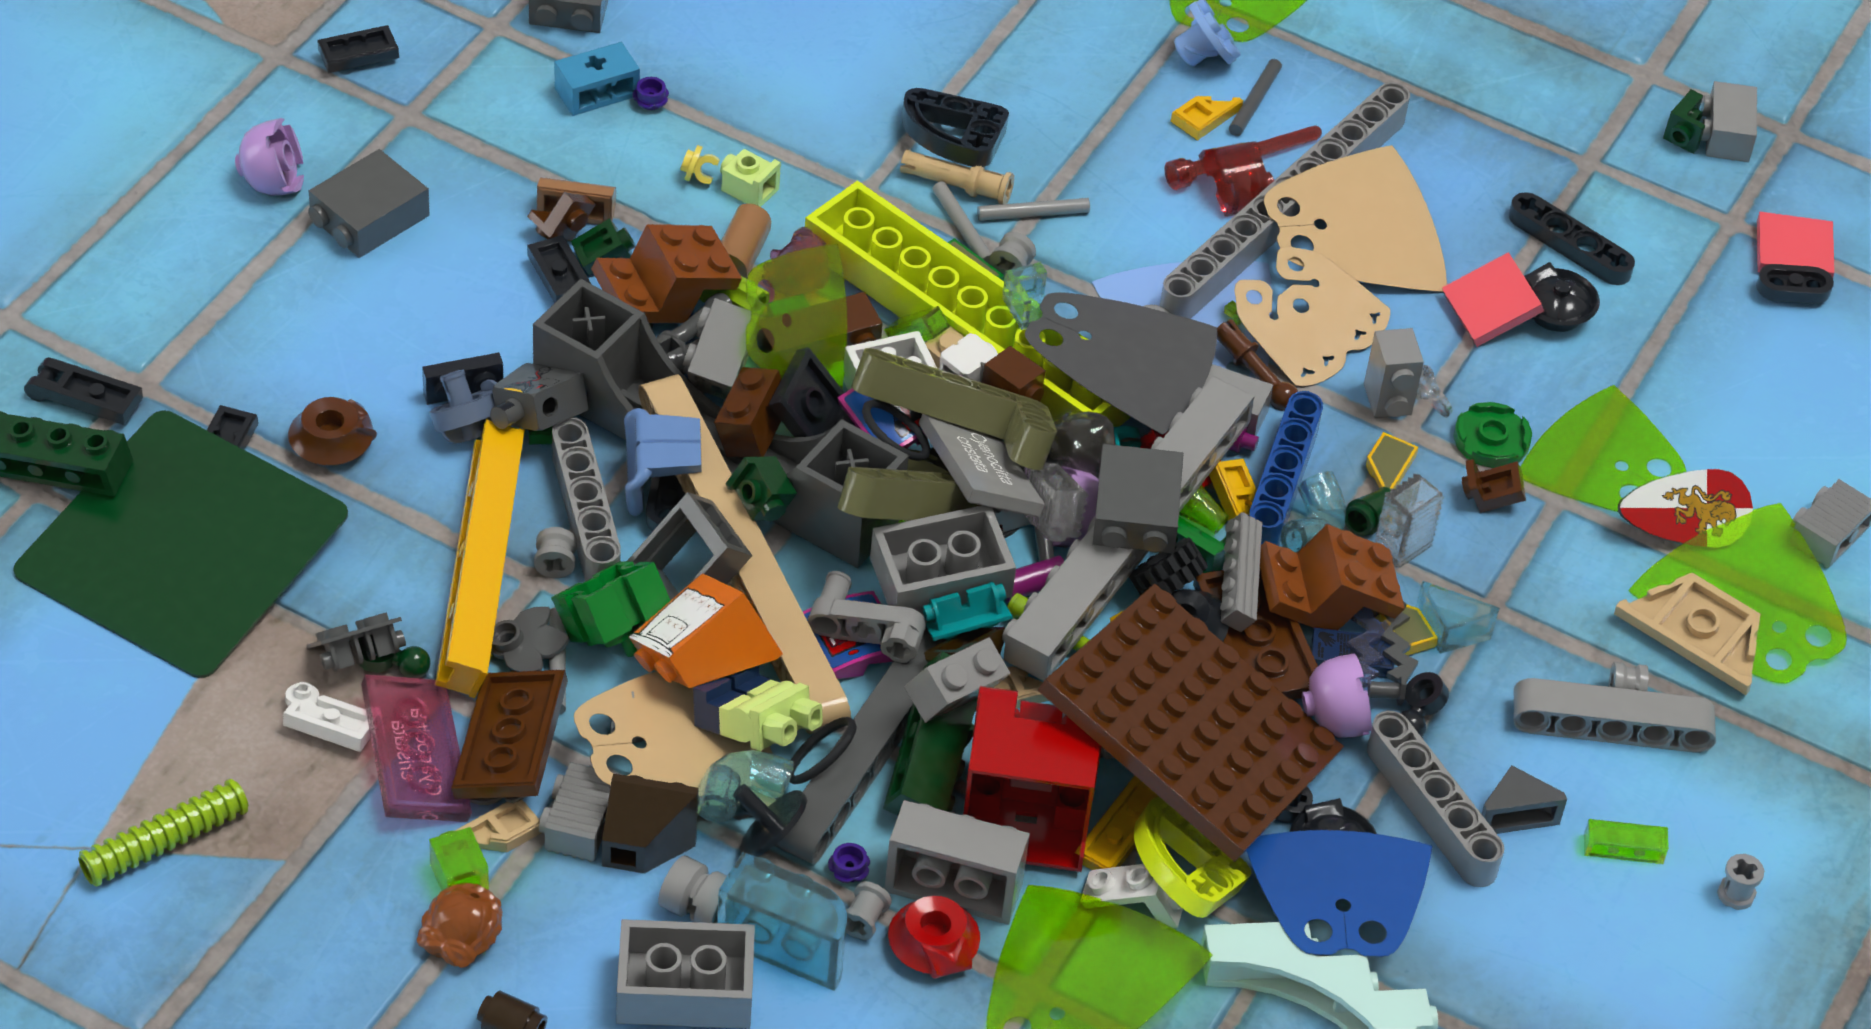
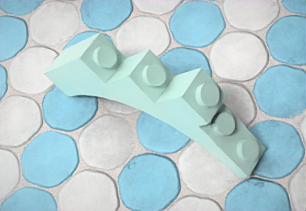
[1200,922,1438,1029]

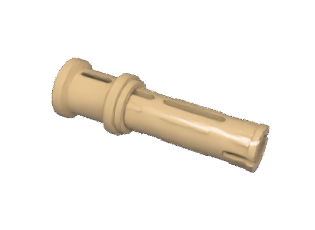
[900,149,1014,204]

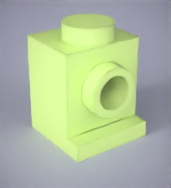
[720,149,781,207]

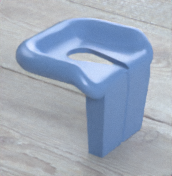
[624,408,702,516]

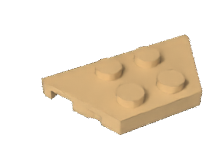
[1614,572,1761,695]

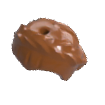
[416,883,503,968]

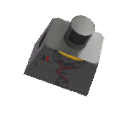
[490,363,589,431]

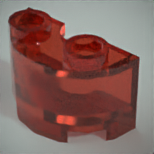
[1198,141,1274,217]

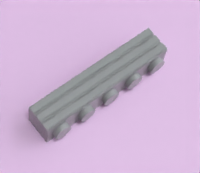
[1220,512,1262,632]

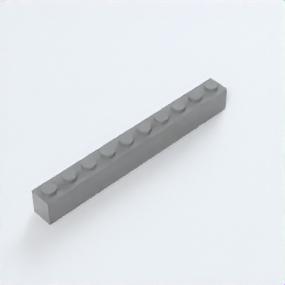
[1002,376,1254,681]

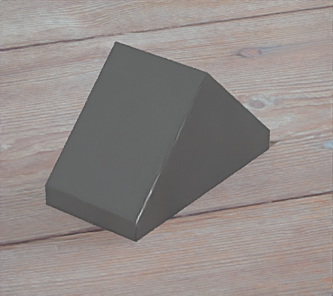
[1482,765,1567,834]

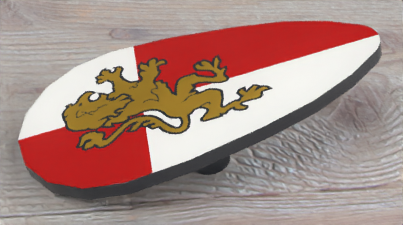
[1618,469,1753,548]

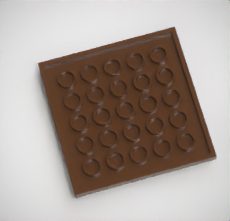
[1037,584,1344,862]

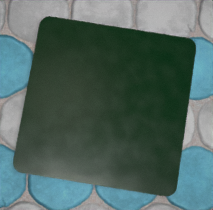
[13,410,348,678]

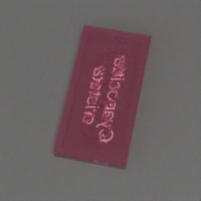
[361,674,472,822]

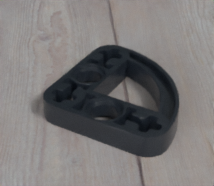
[901,88,1009,167]

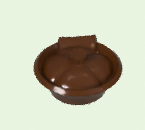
[288,397,377,465]

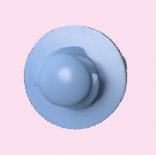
[1174,0,1241,66]

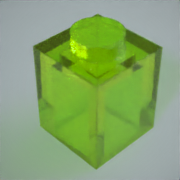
[429,827,489,891]

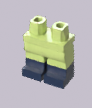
[693,666,823,751]

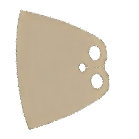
[1264,145,1447,292]
[573,671,784,810]

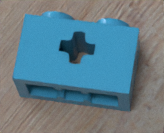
[554,41,640,116]

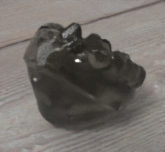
[1050,411,1116,479]

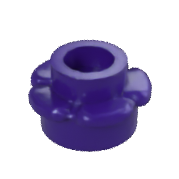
[633,77,669,110]
[828,843,870,883]

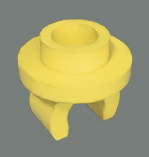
[680,145,720,184]

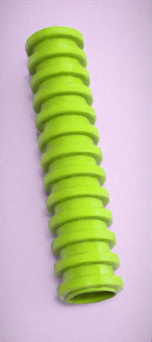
[78,779,248,887]

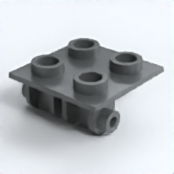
[306,612,406,672]

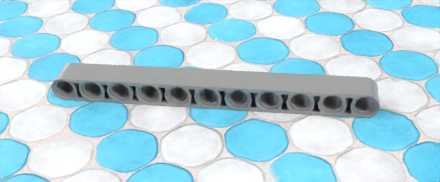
[1160,82,1410,319]

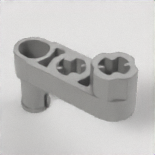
[808,571,927,663]

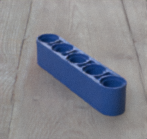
[1249,391,1323,546]

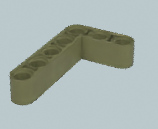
[851,348,1057,470]
[837,449,982,521]

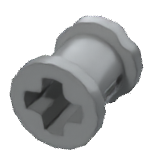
[1717,854,1764,910]
[838,881,892,940]

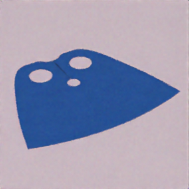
[1246,830,1433,957]

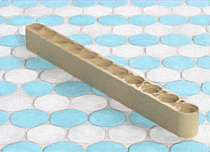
[638,374,851,734]

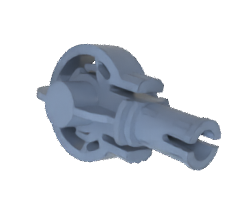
[429,369,497,444]

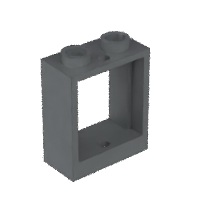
[627,492,752,600]

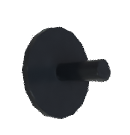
[731,784,808,858]

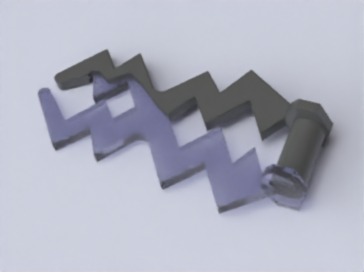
[1346,601,1418,706]

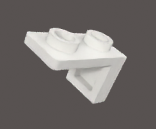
[1081,864,1183,929]

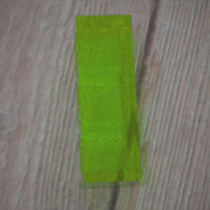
[884,306,951,341]
[1584,819,1669,864]

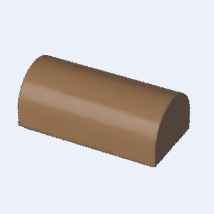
[537,177,616,225]
[721,203,771,279]

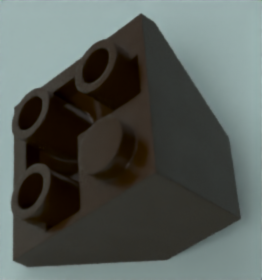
[602,773,699,873]

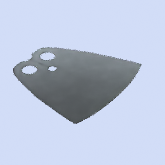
[1025,292,1217,435]

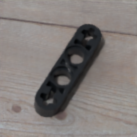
[1509,192,1635,285]

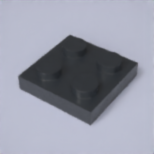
[768,347,847,437]

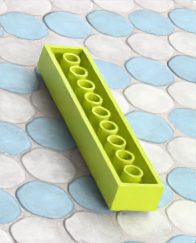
[803,180,1131,449]

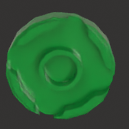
[1453,402,1532,468]

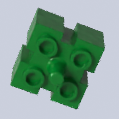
[551,561,671,657]

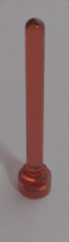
[1164,125,1322,190]

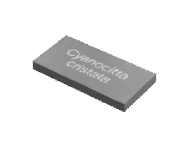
[919,414,1045,517]

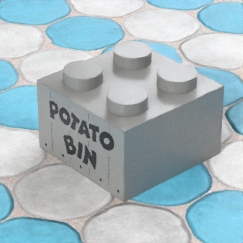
[683,298,760,400]

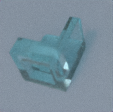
[1002,262,1047,330]

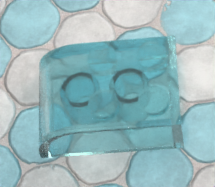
[717,852,847,991]

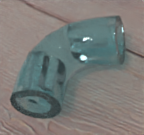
[1281,471,1346,553]
[698,750,794,822]

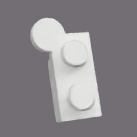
[283,682,380,752]

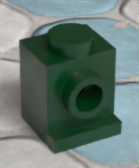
[725,456,797,521]

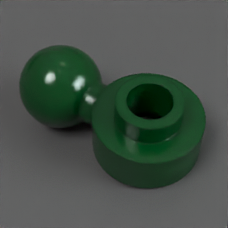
[358,635,431,679]

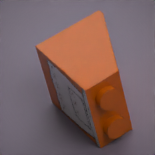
[629,573,783,688]

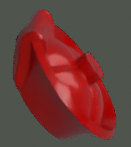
[888,896,980,979]

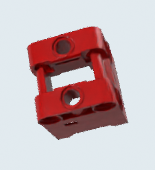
[963,686,1102,872]

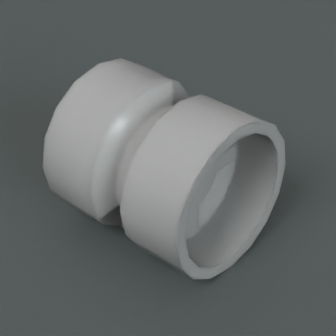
[658,855,740,923]

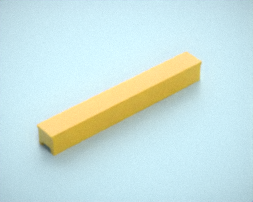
[435,419,525,698]

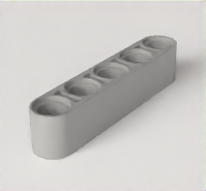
[552,417,621,581]
[1514,678,1716,752]
[1367,711,1504,887]

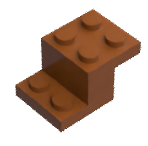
[591,224,742,323]
[1260,524,1405,630]

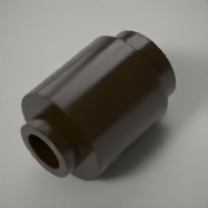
[477,991,548,1029]

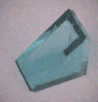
[1416,581,1500,654]

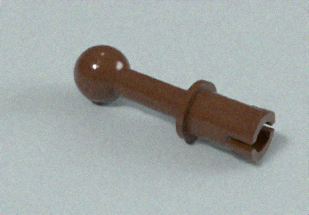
[1217,319,1298,411]

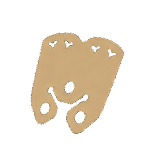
[1234,246,1390,386]

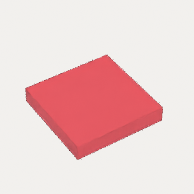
[1757,212,1834,278]
[1442,252,1544,347]

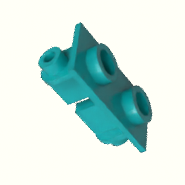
[922,582,1013,641]

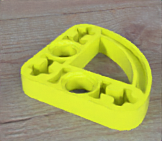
[1134,797,1252,918]

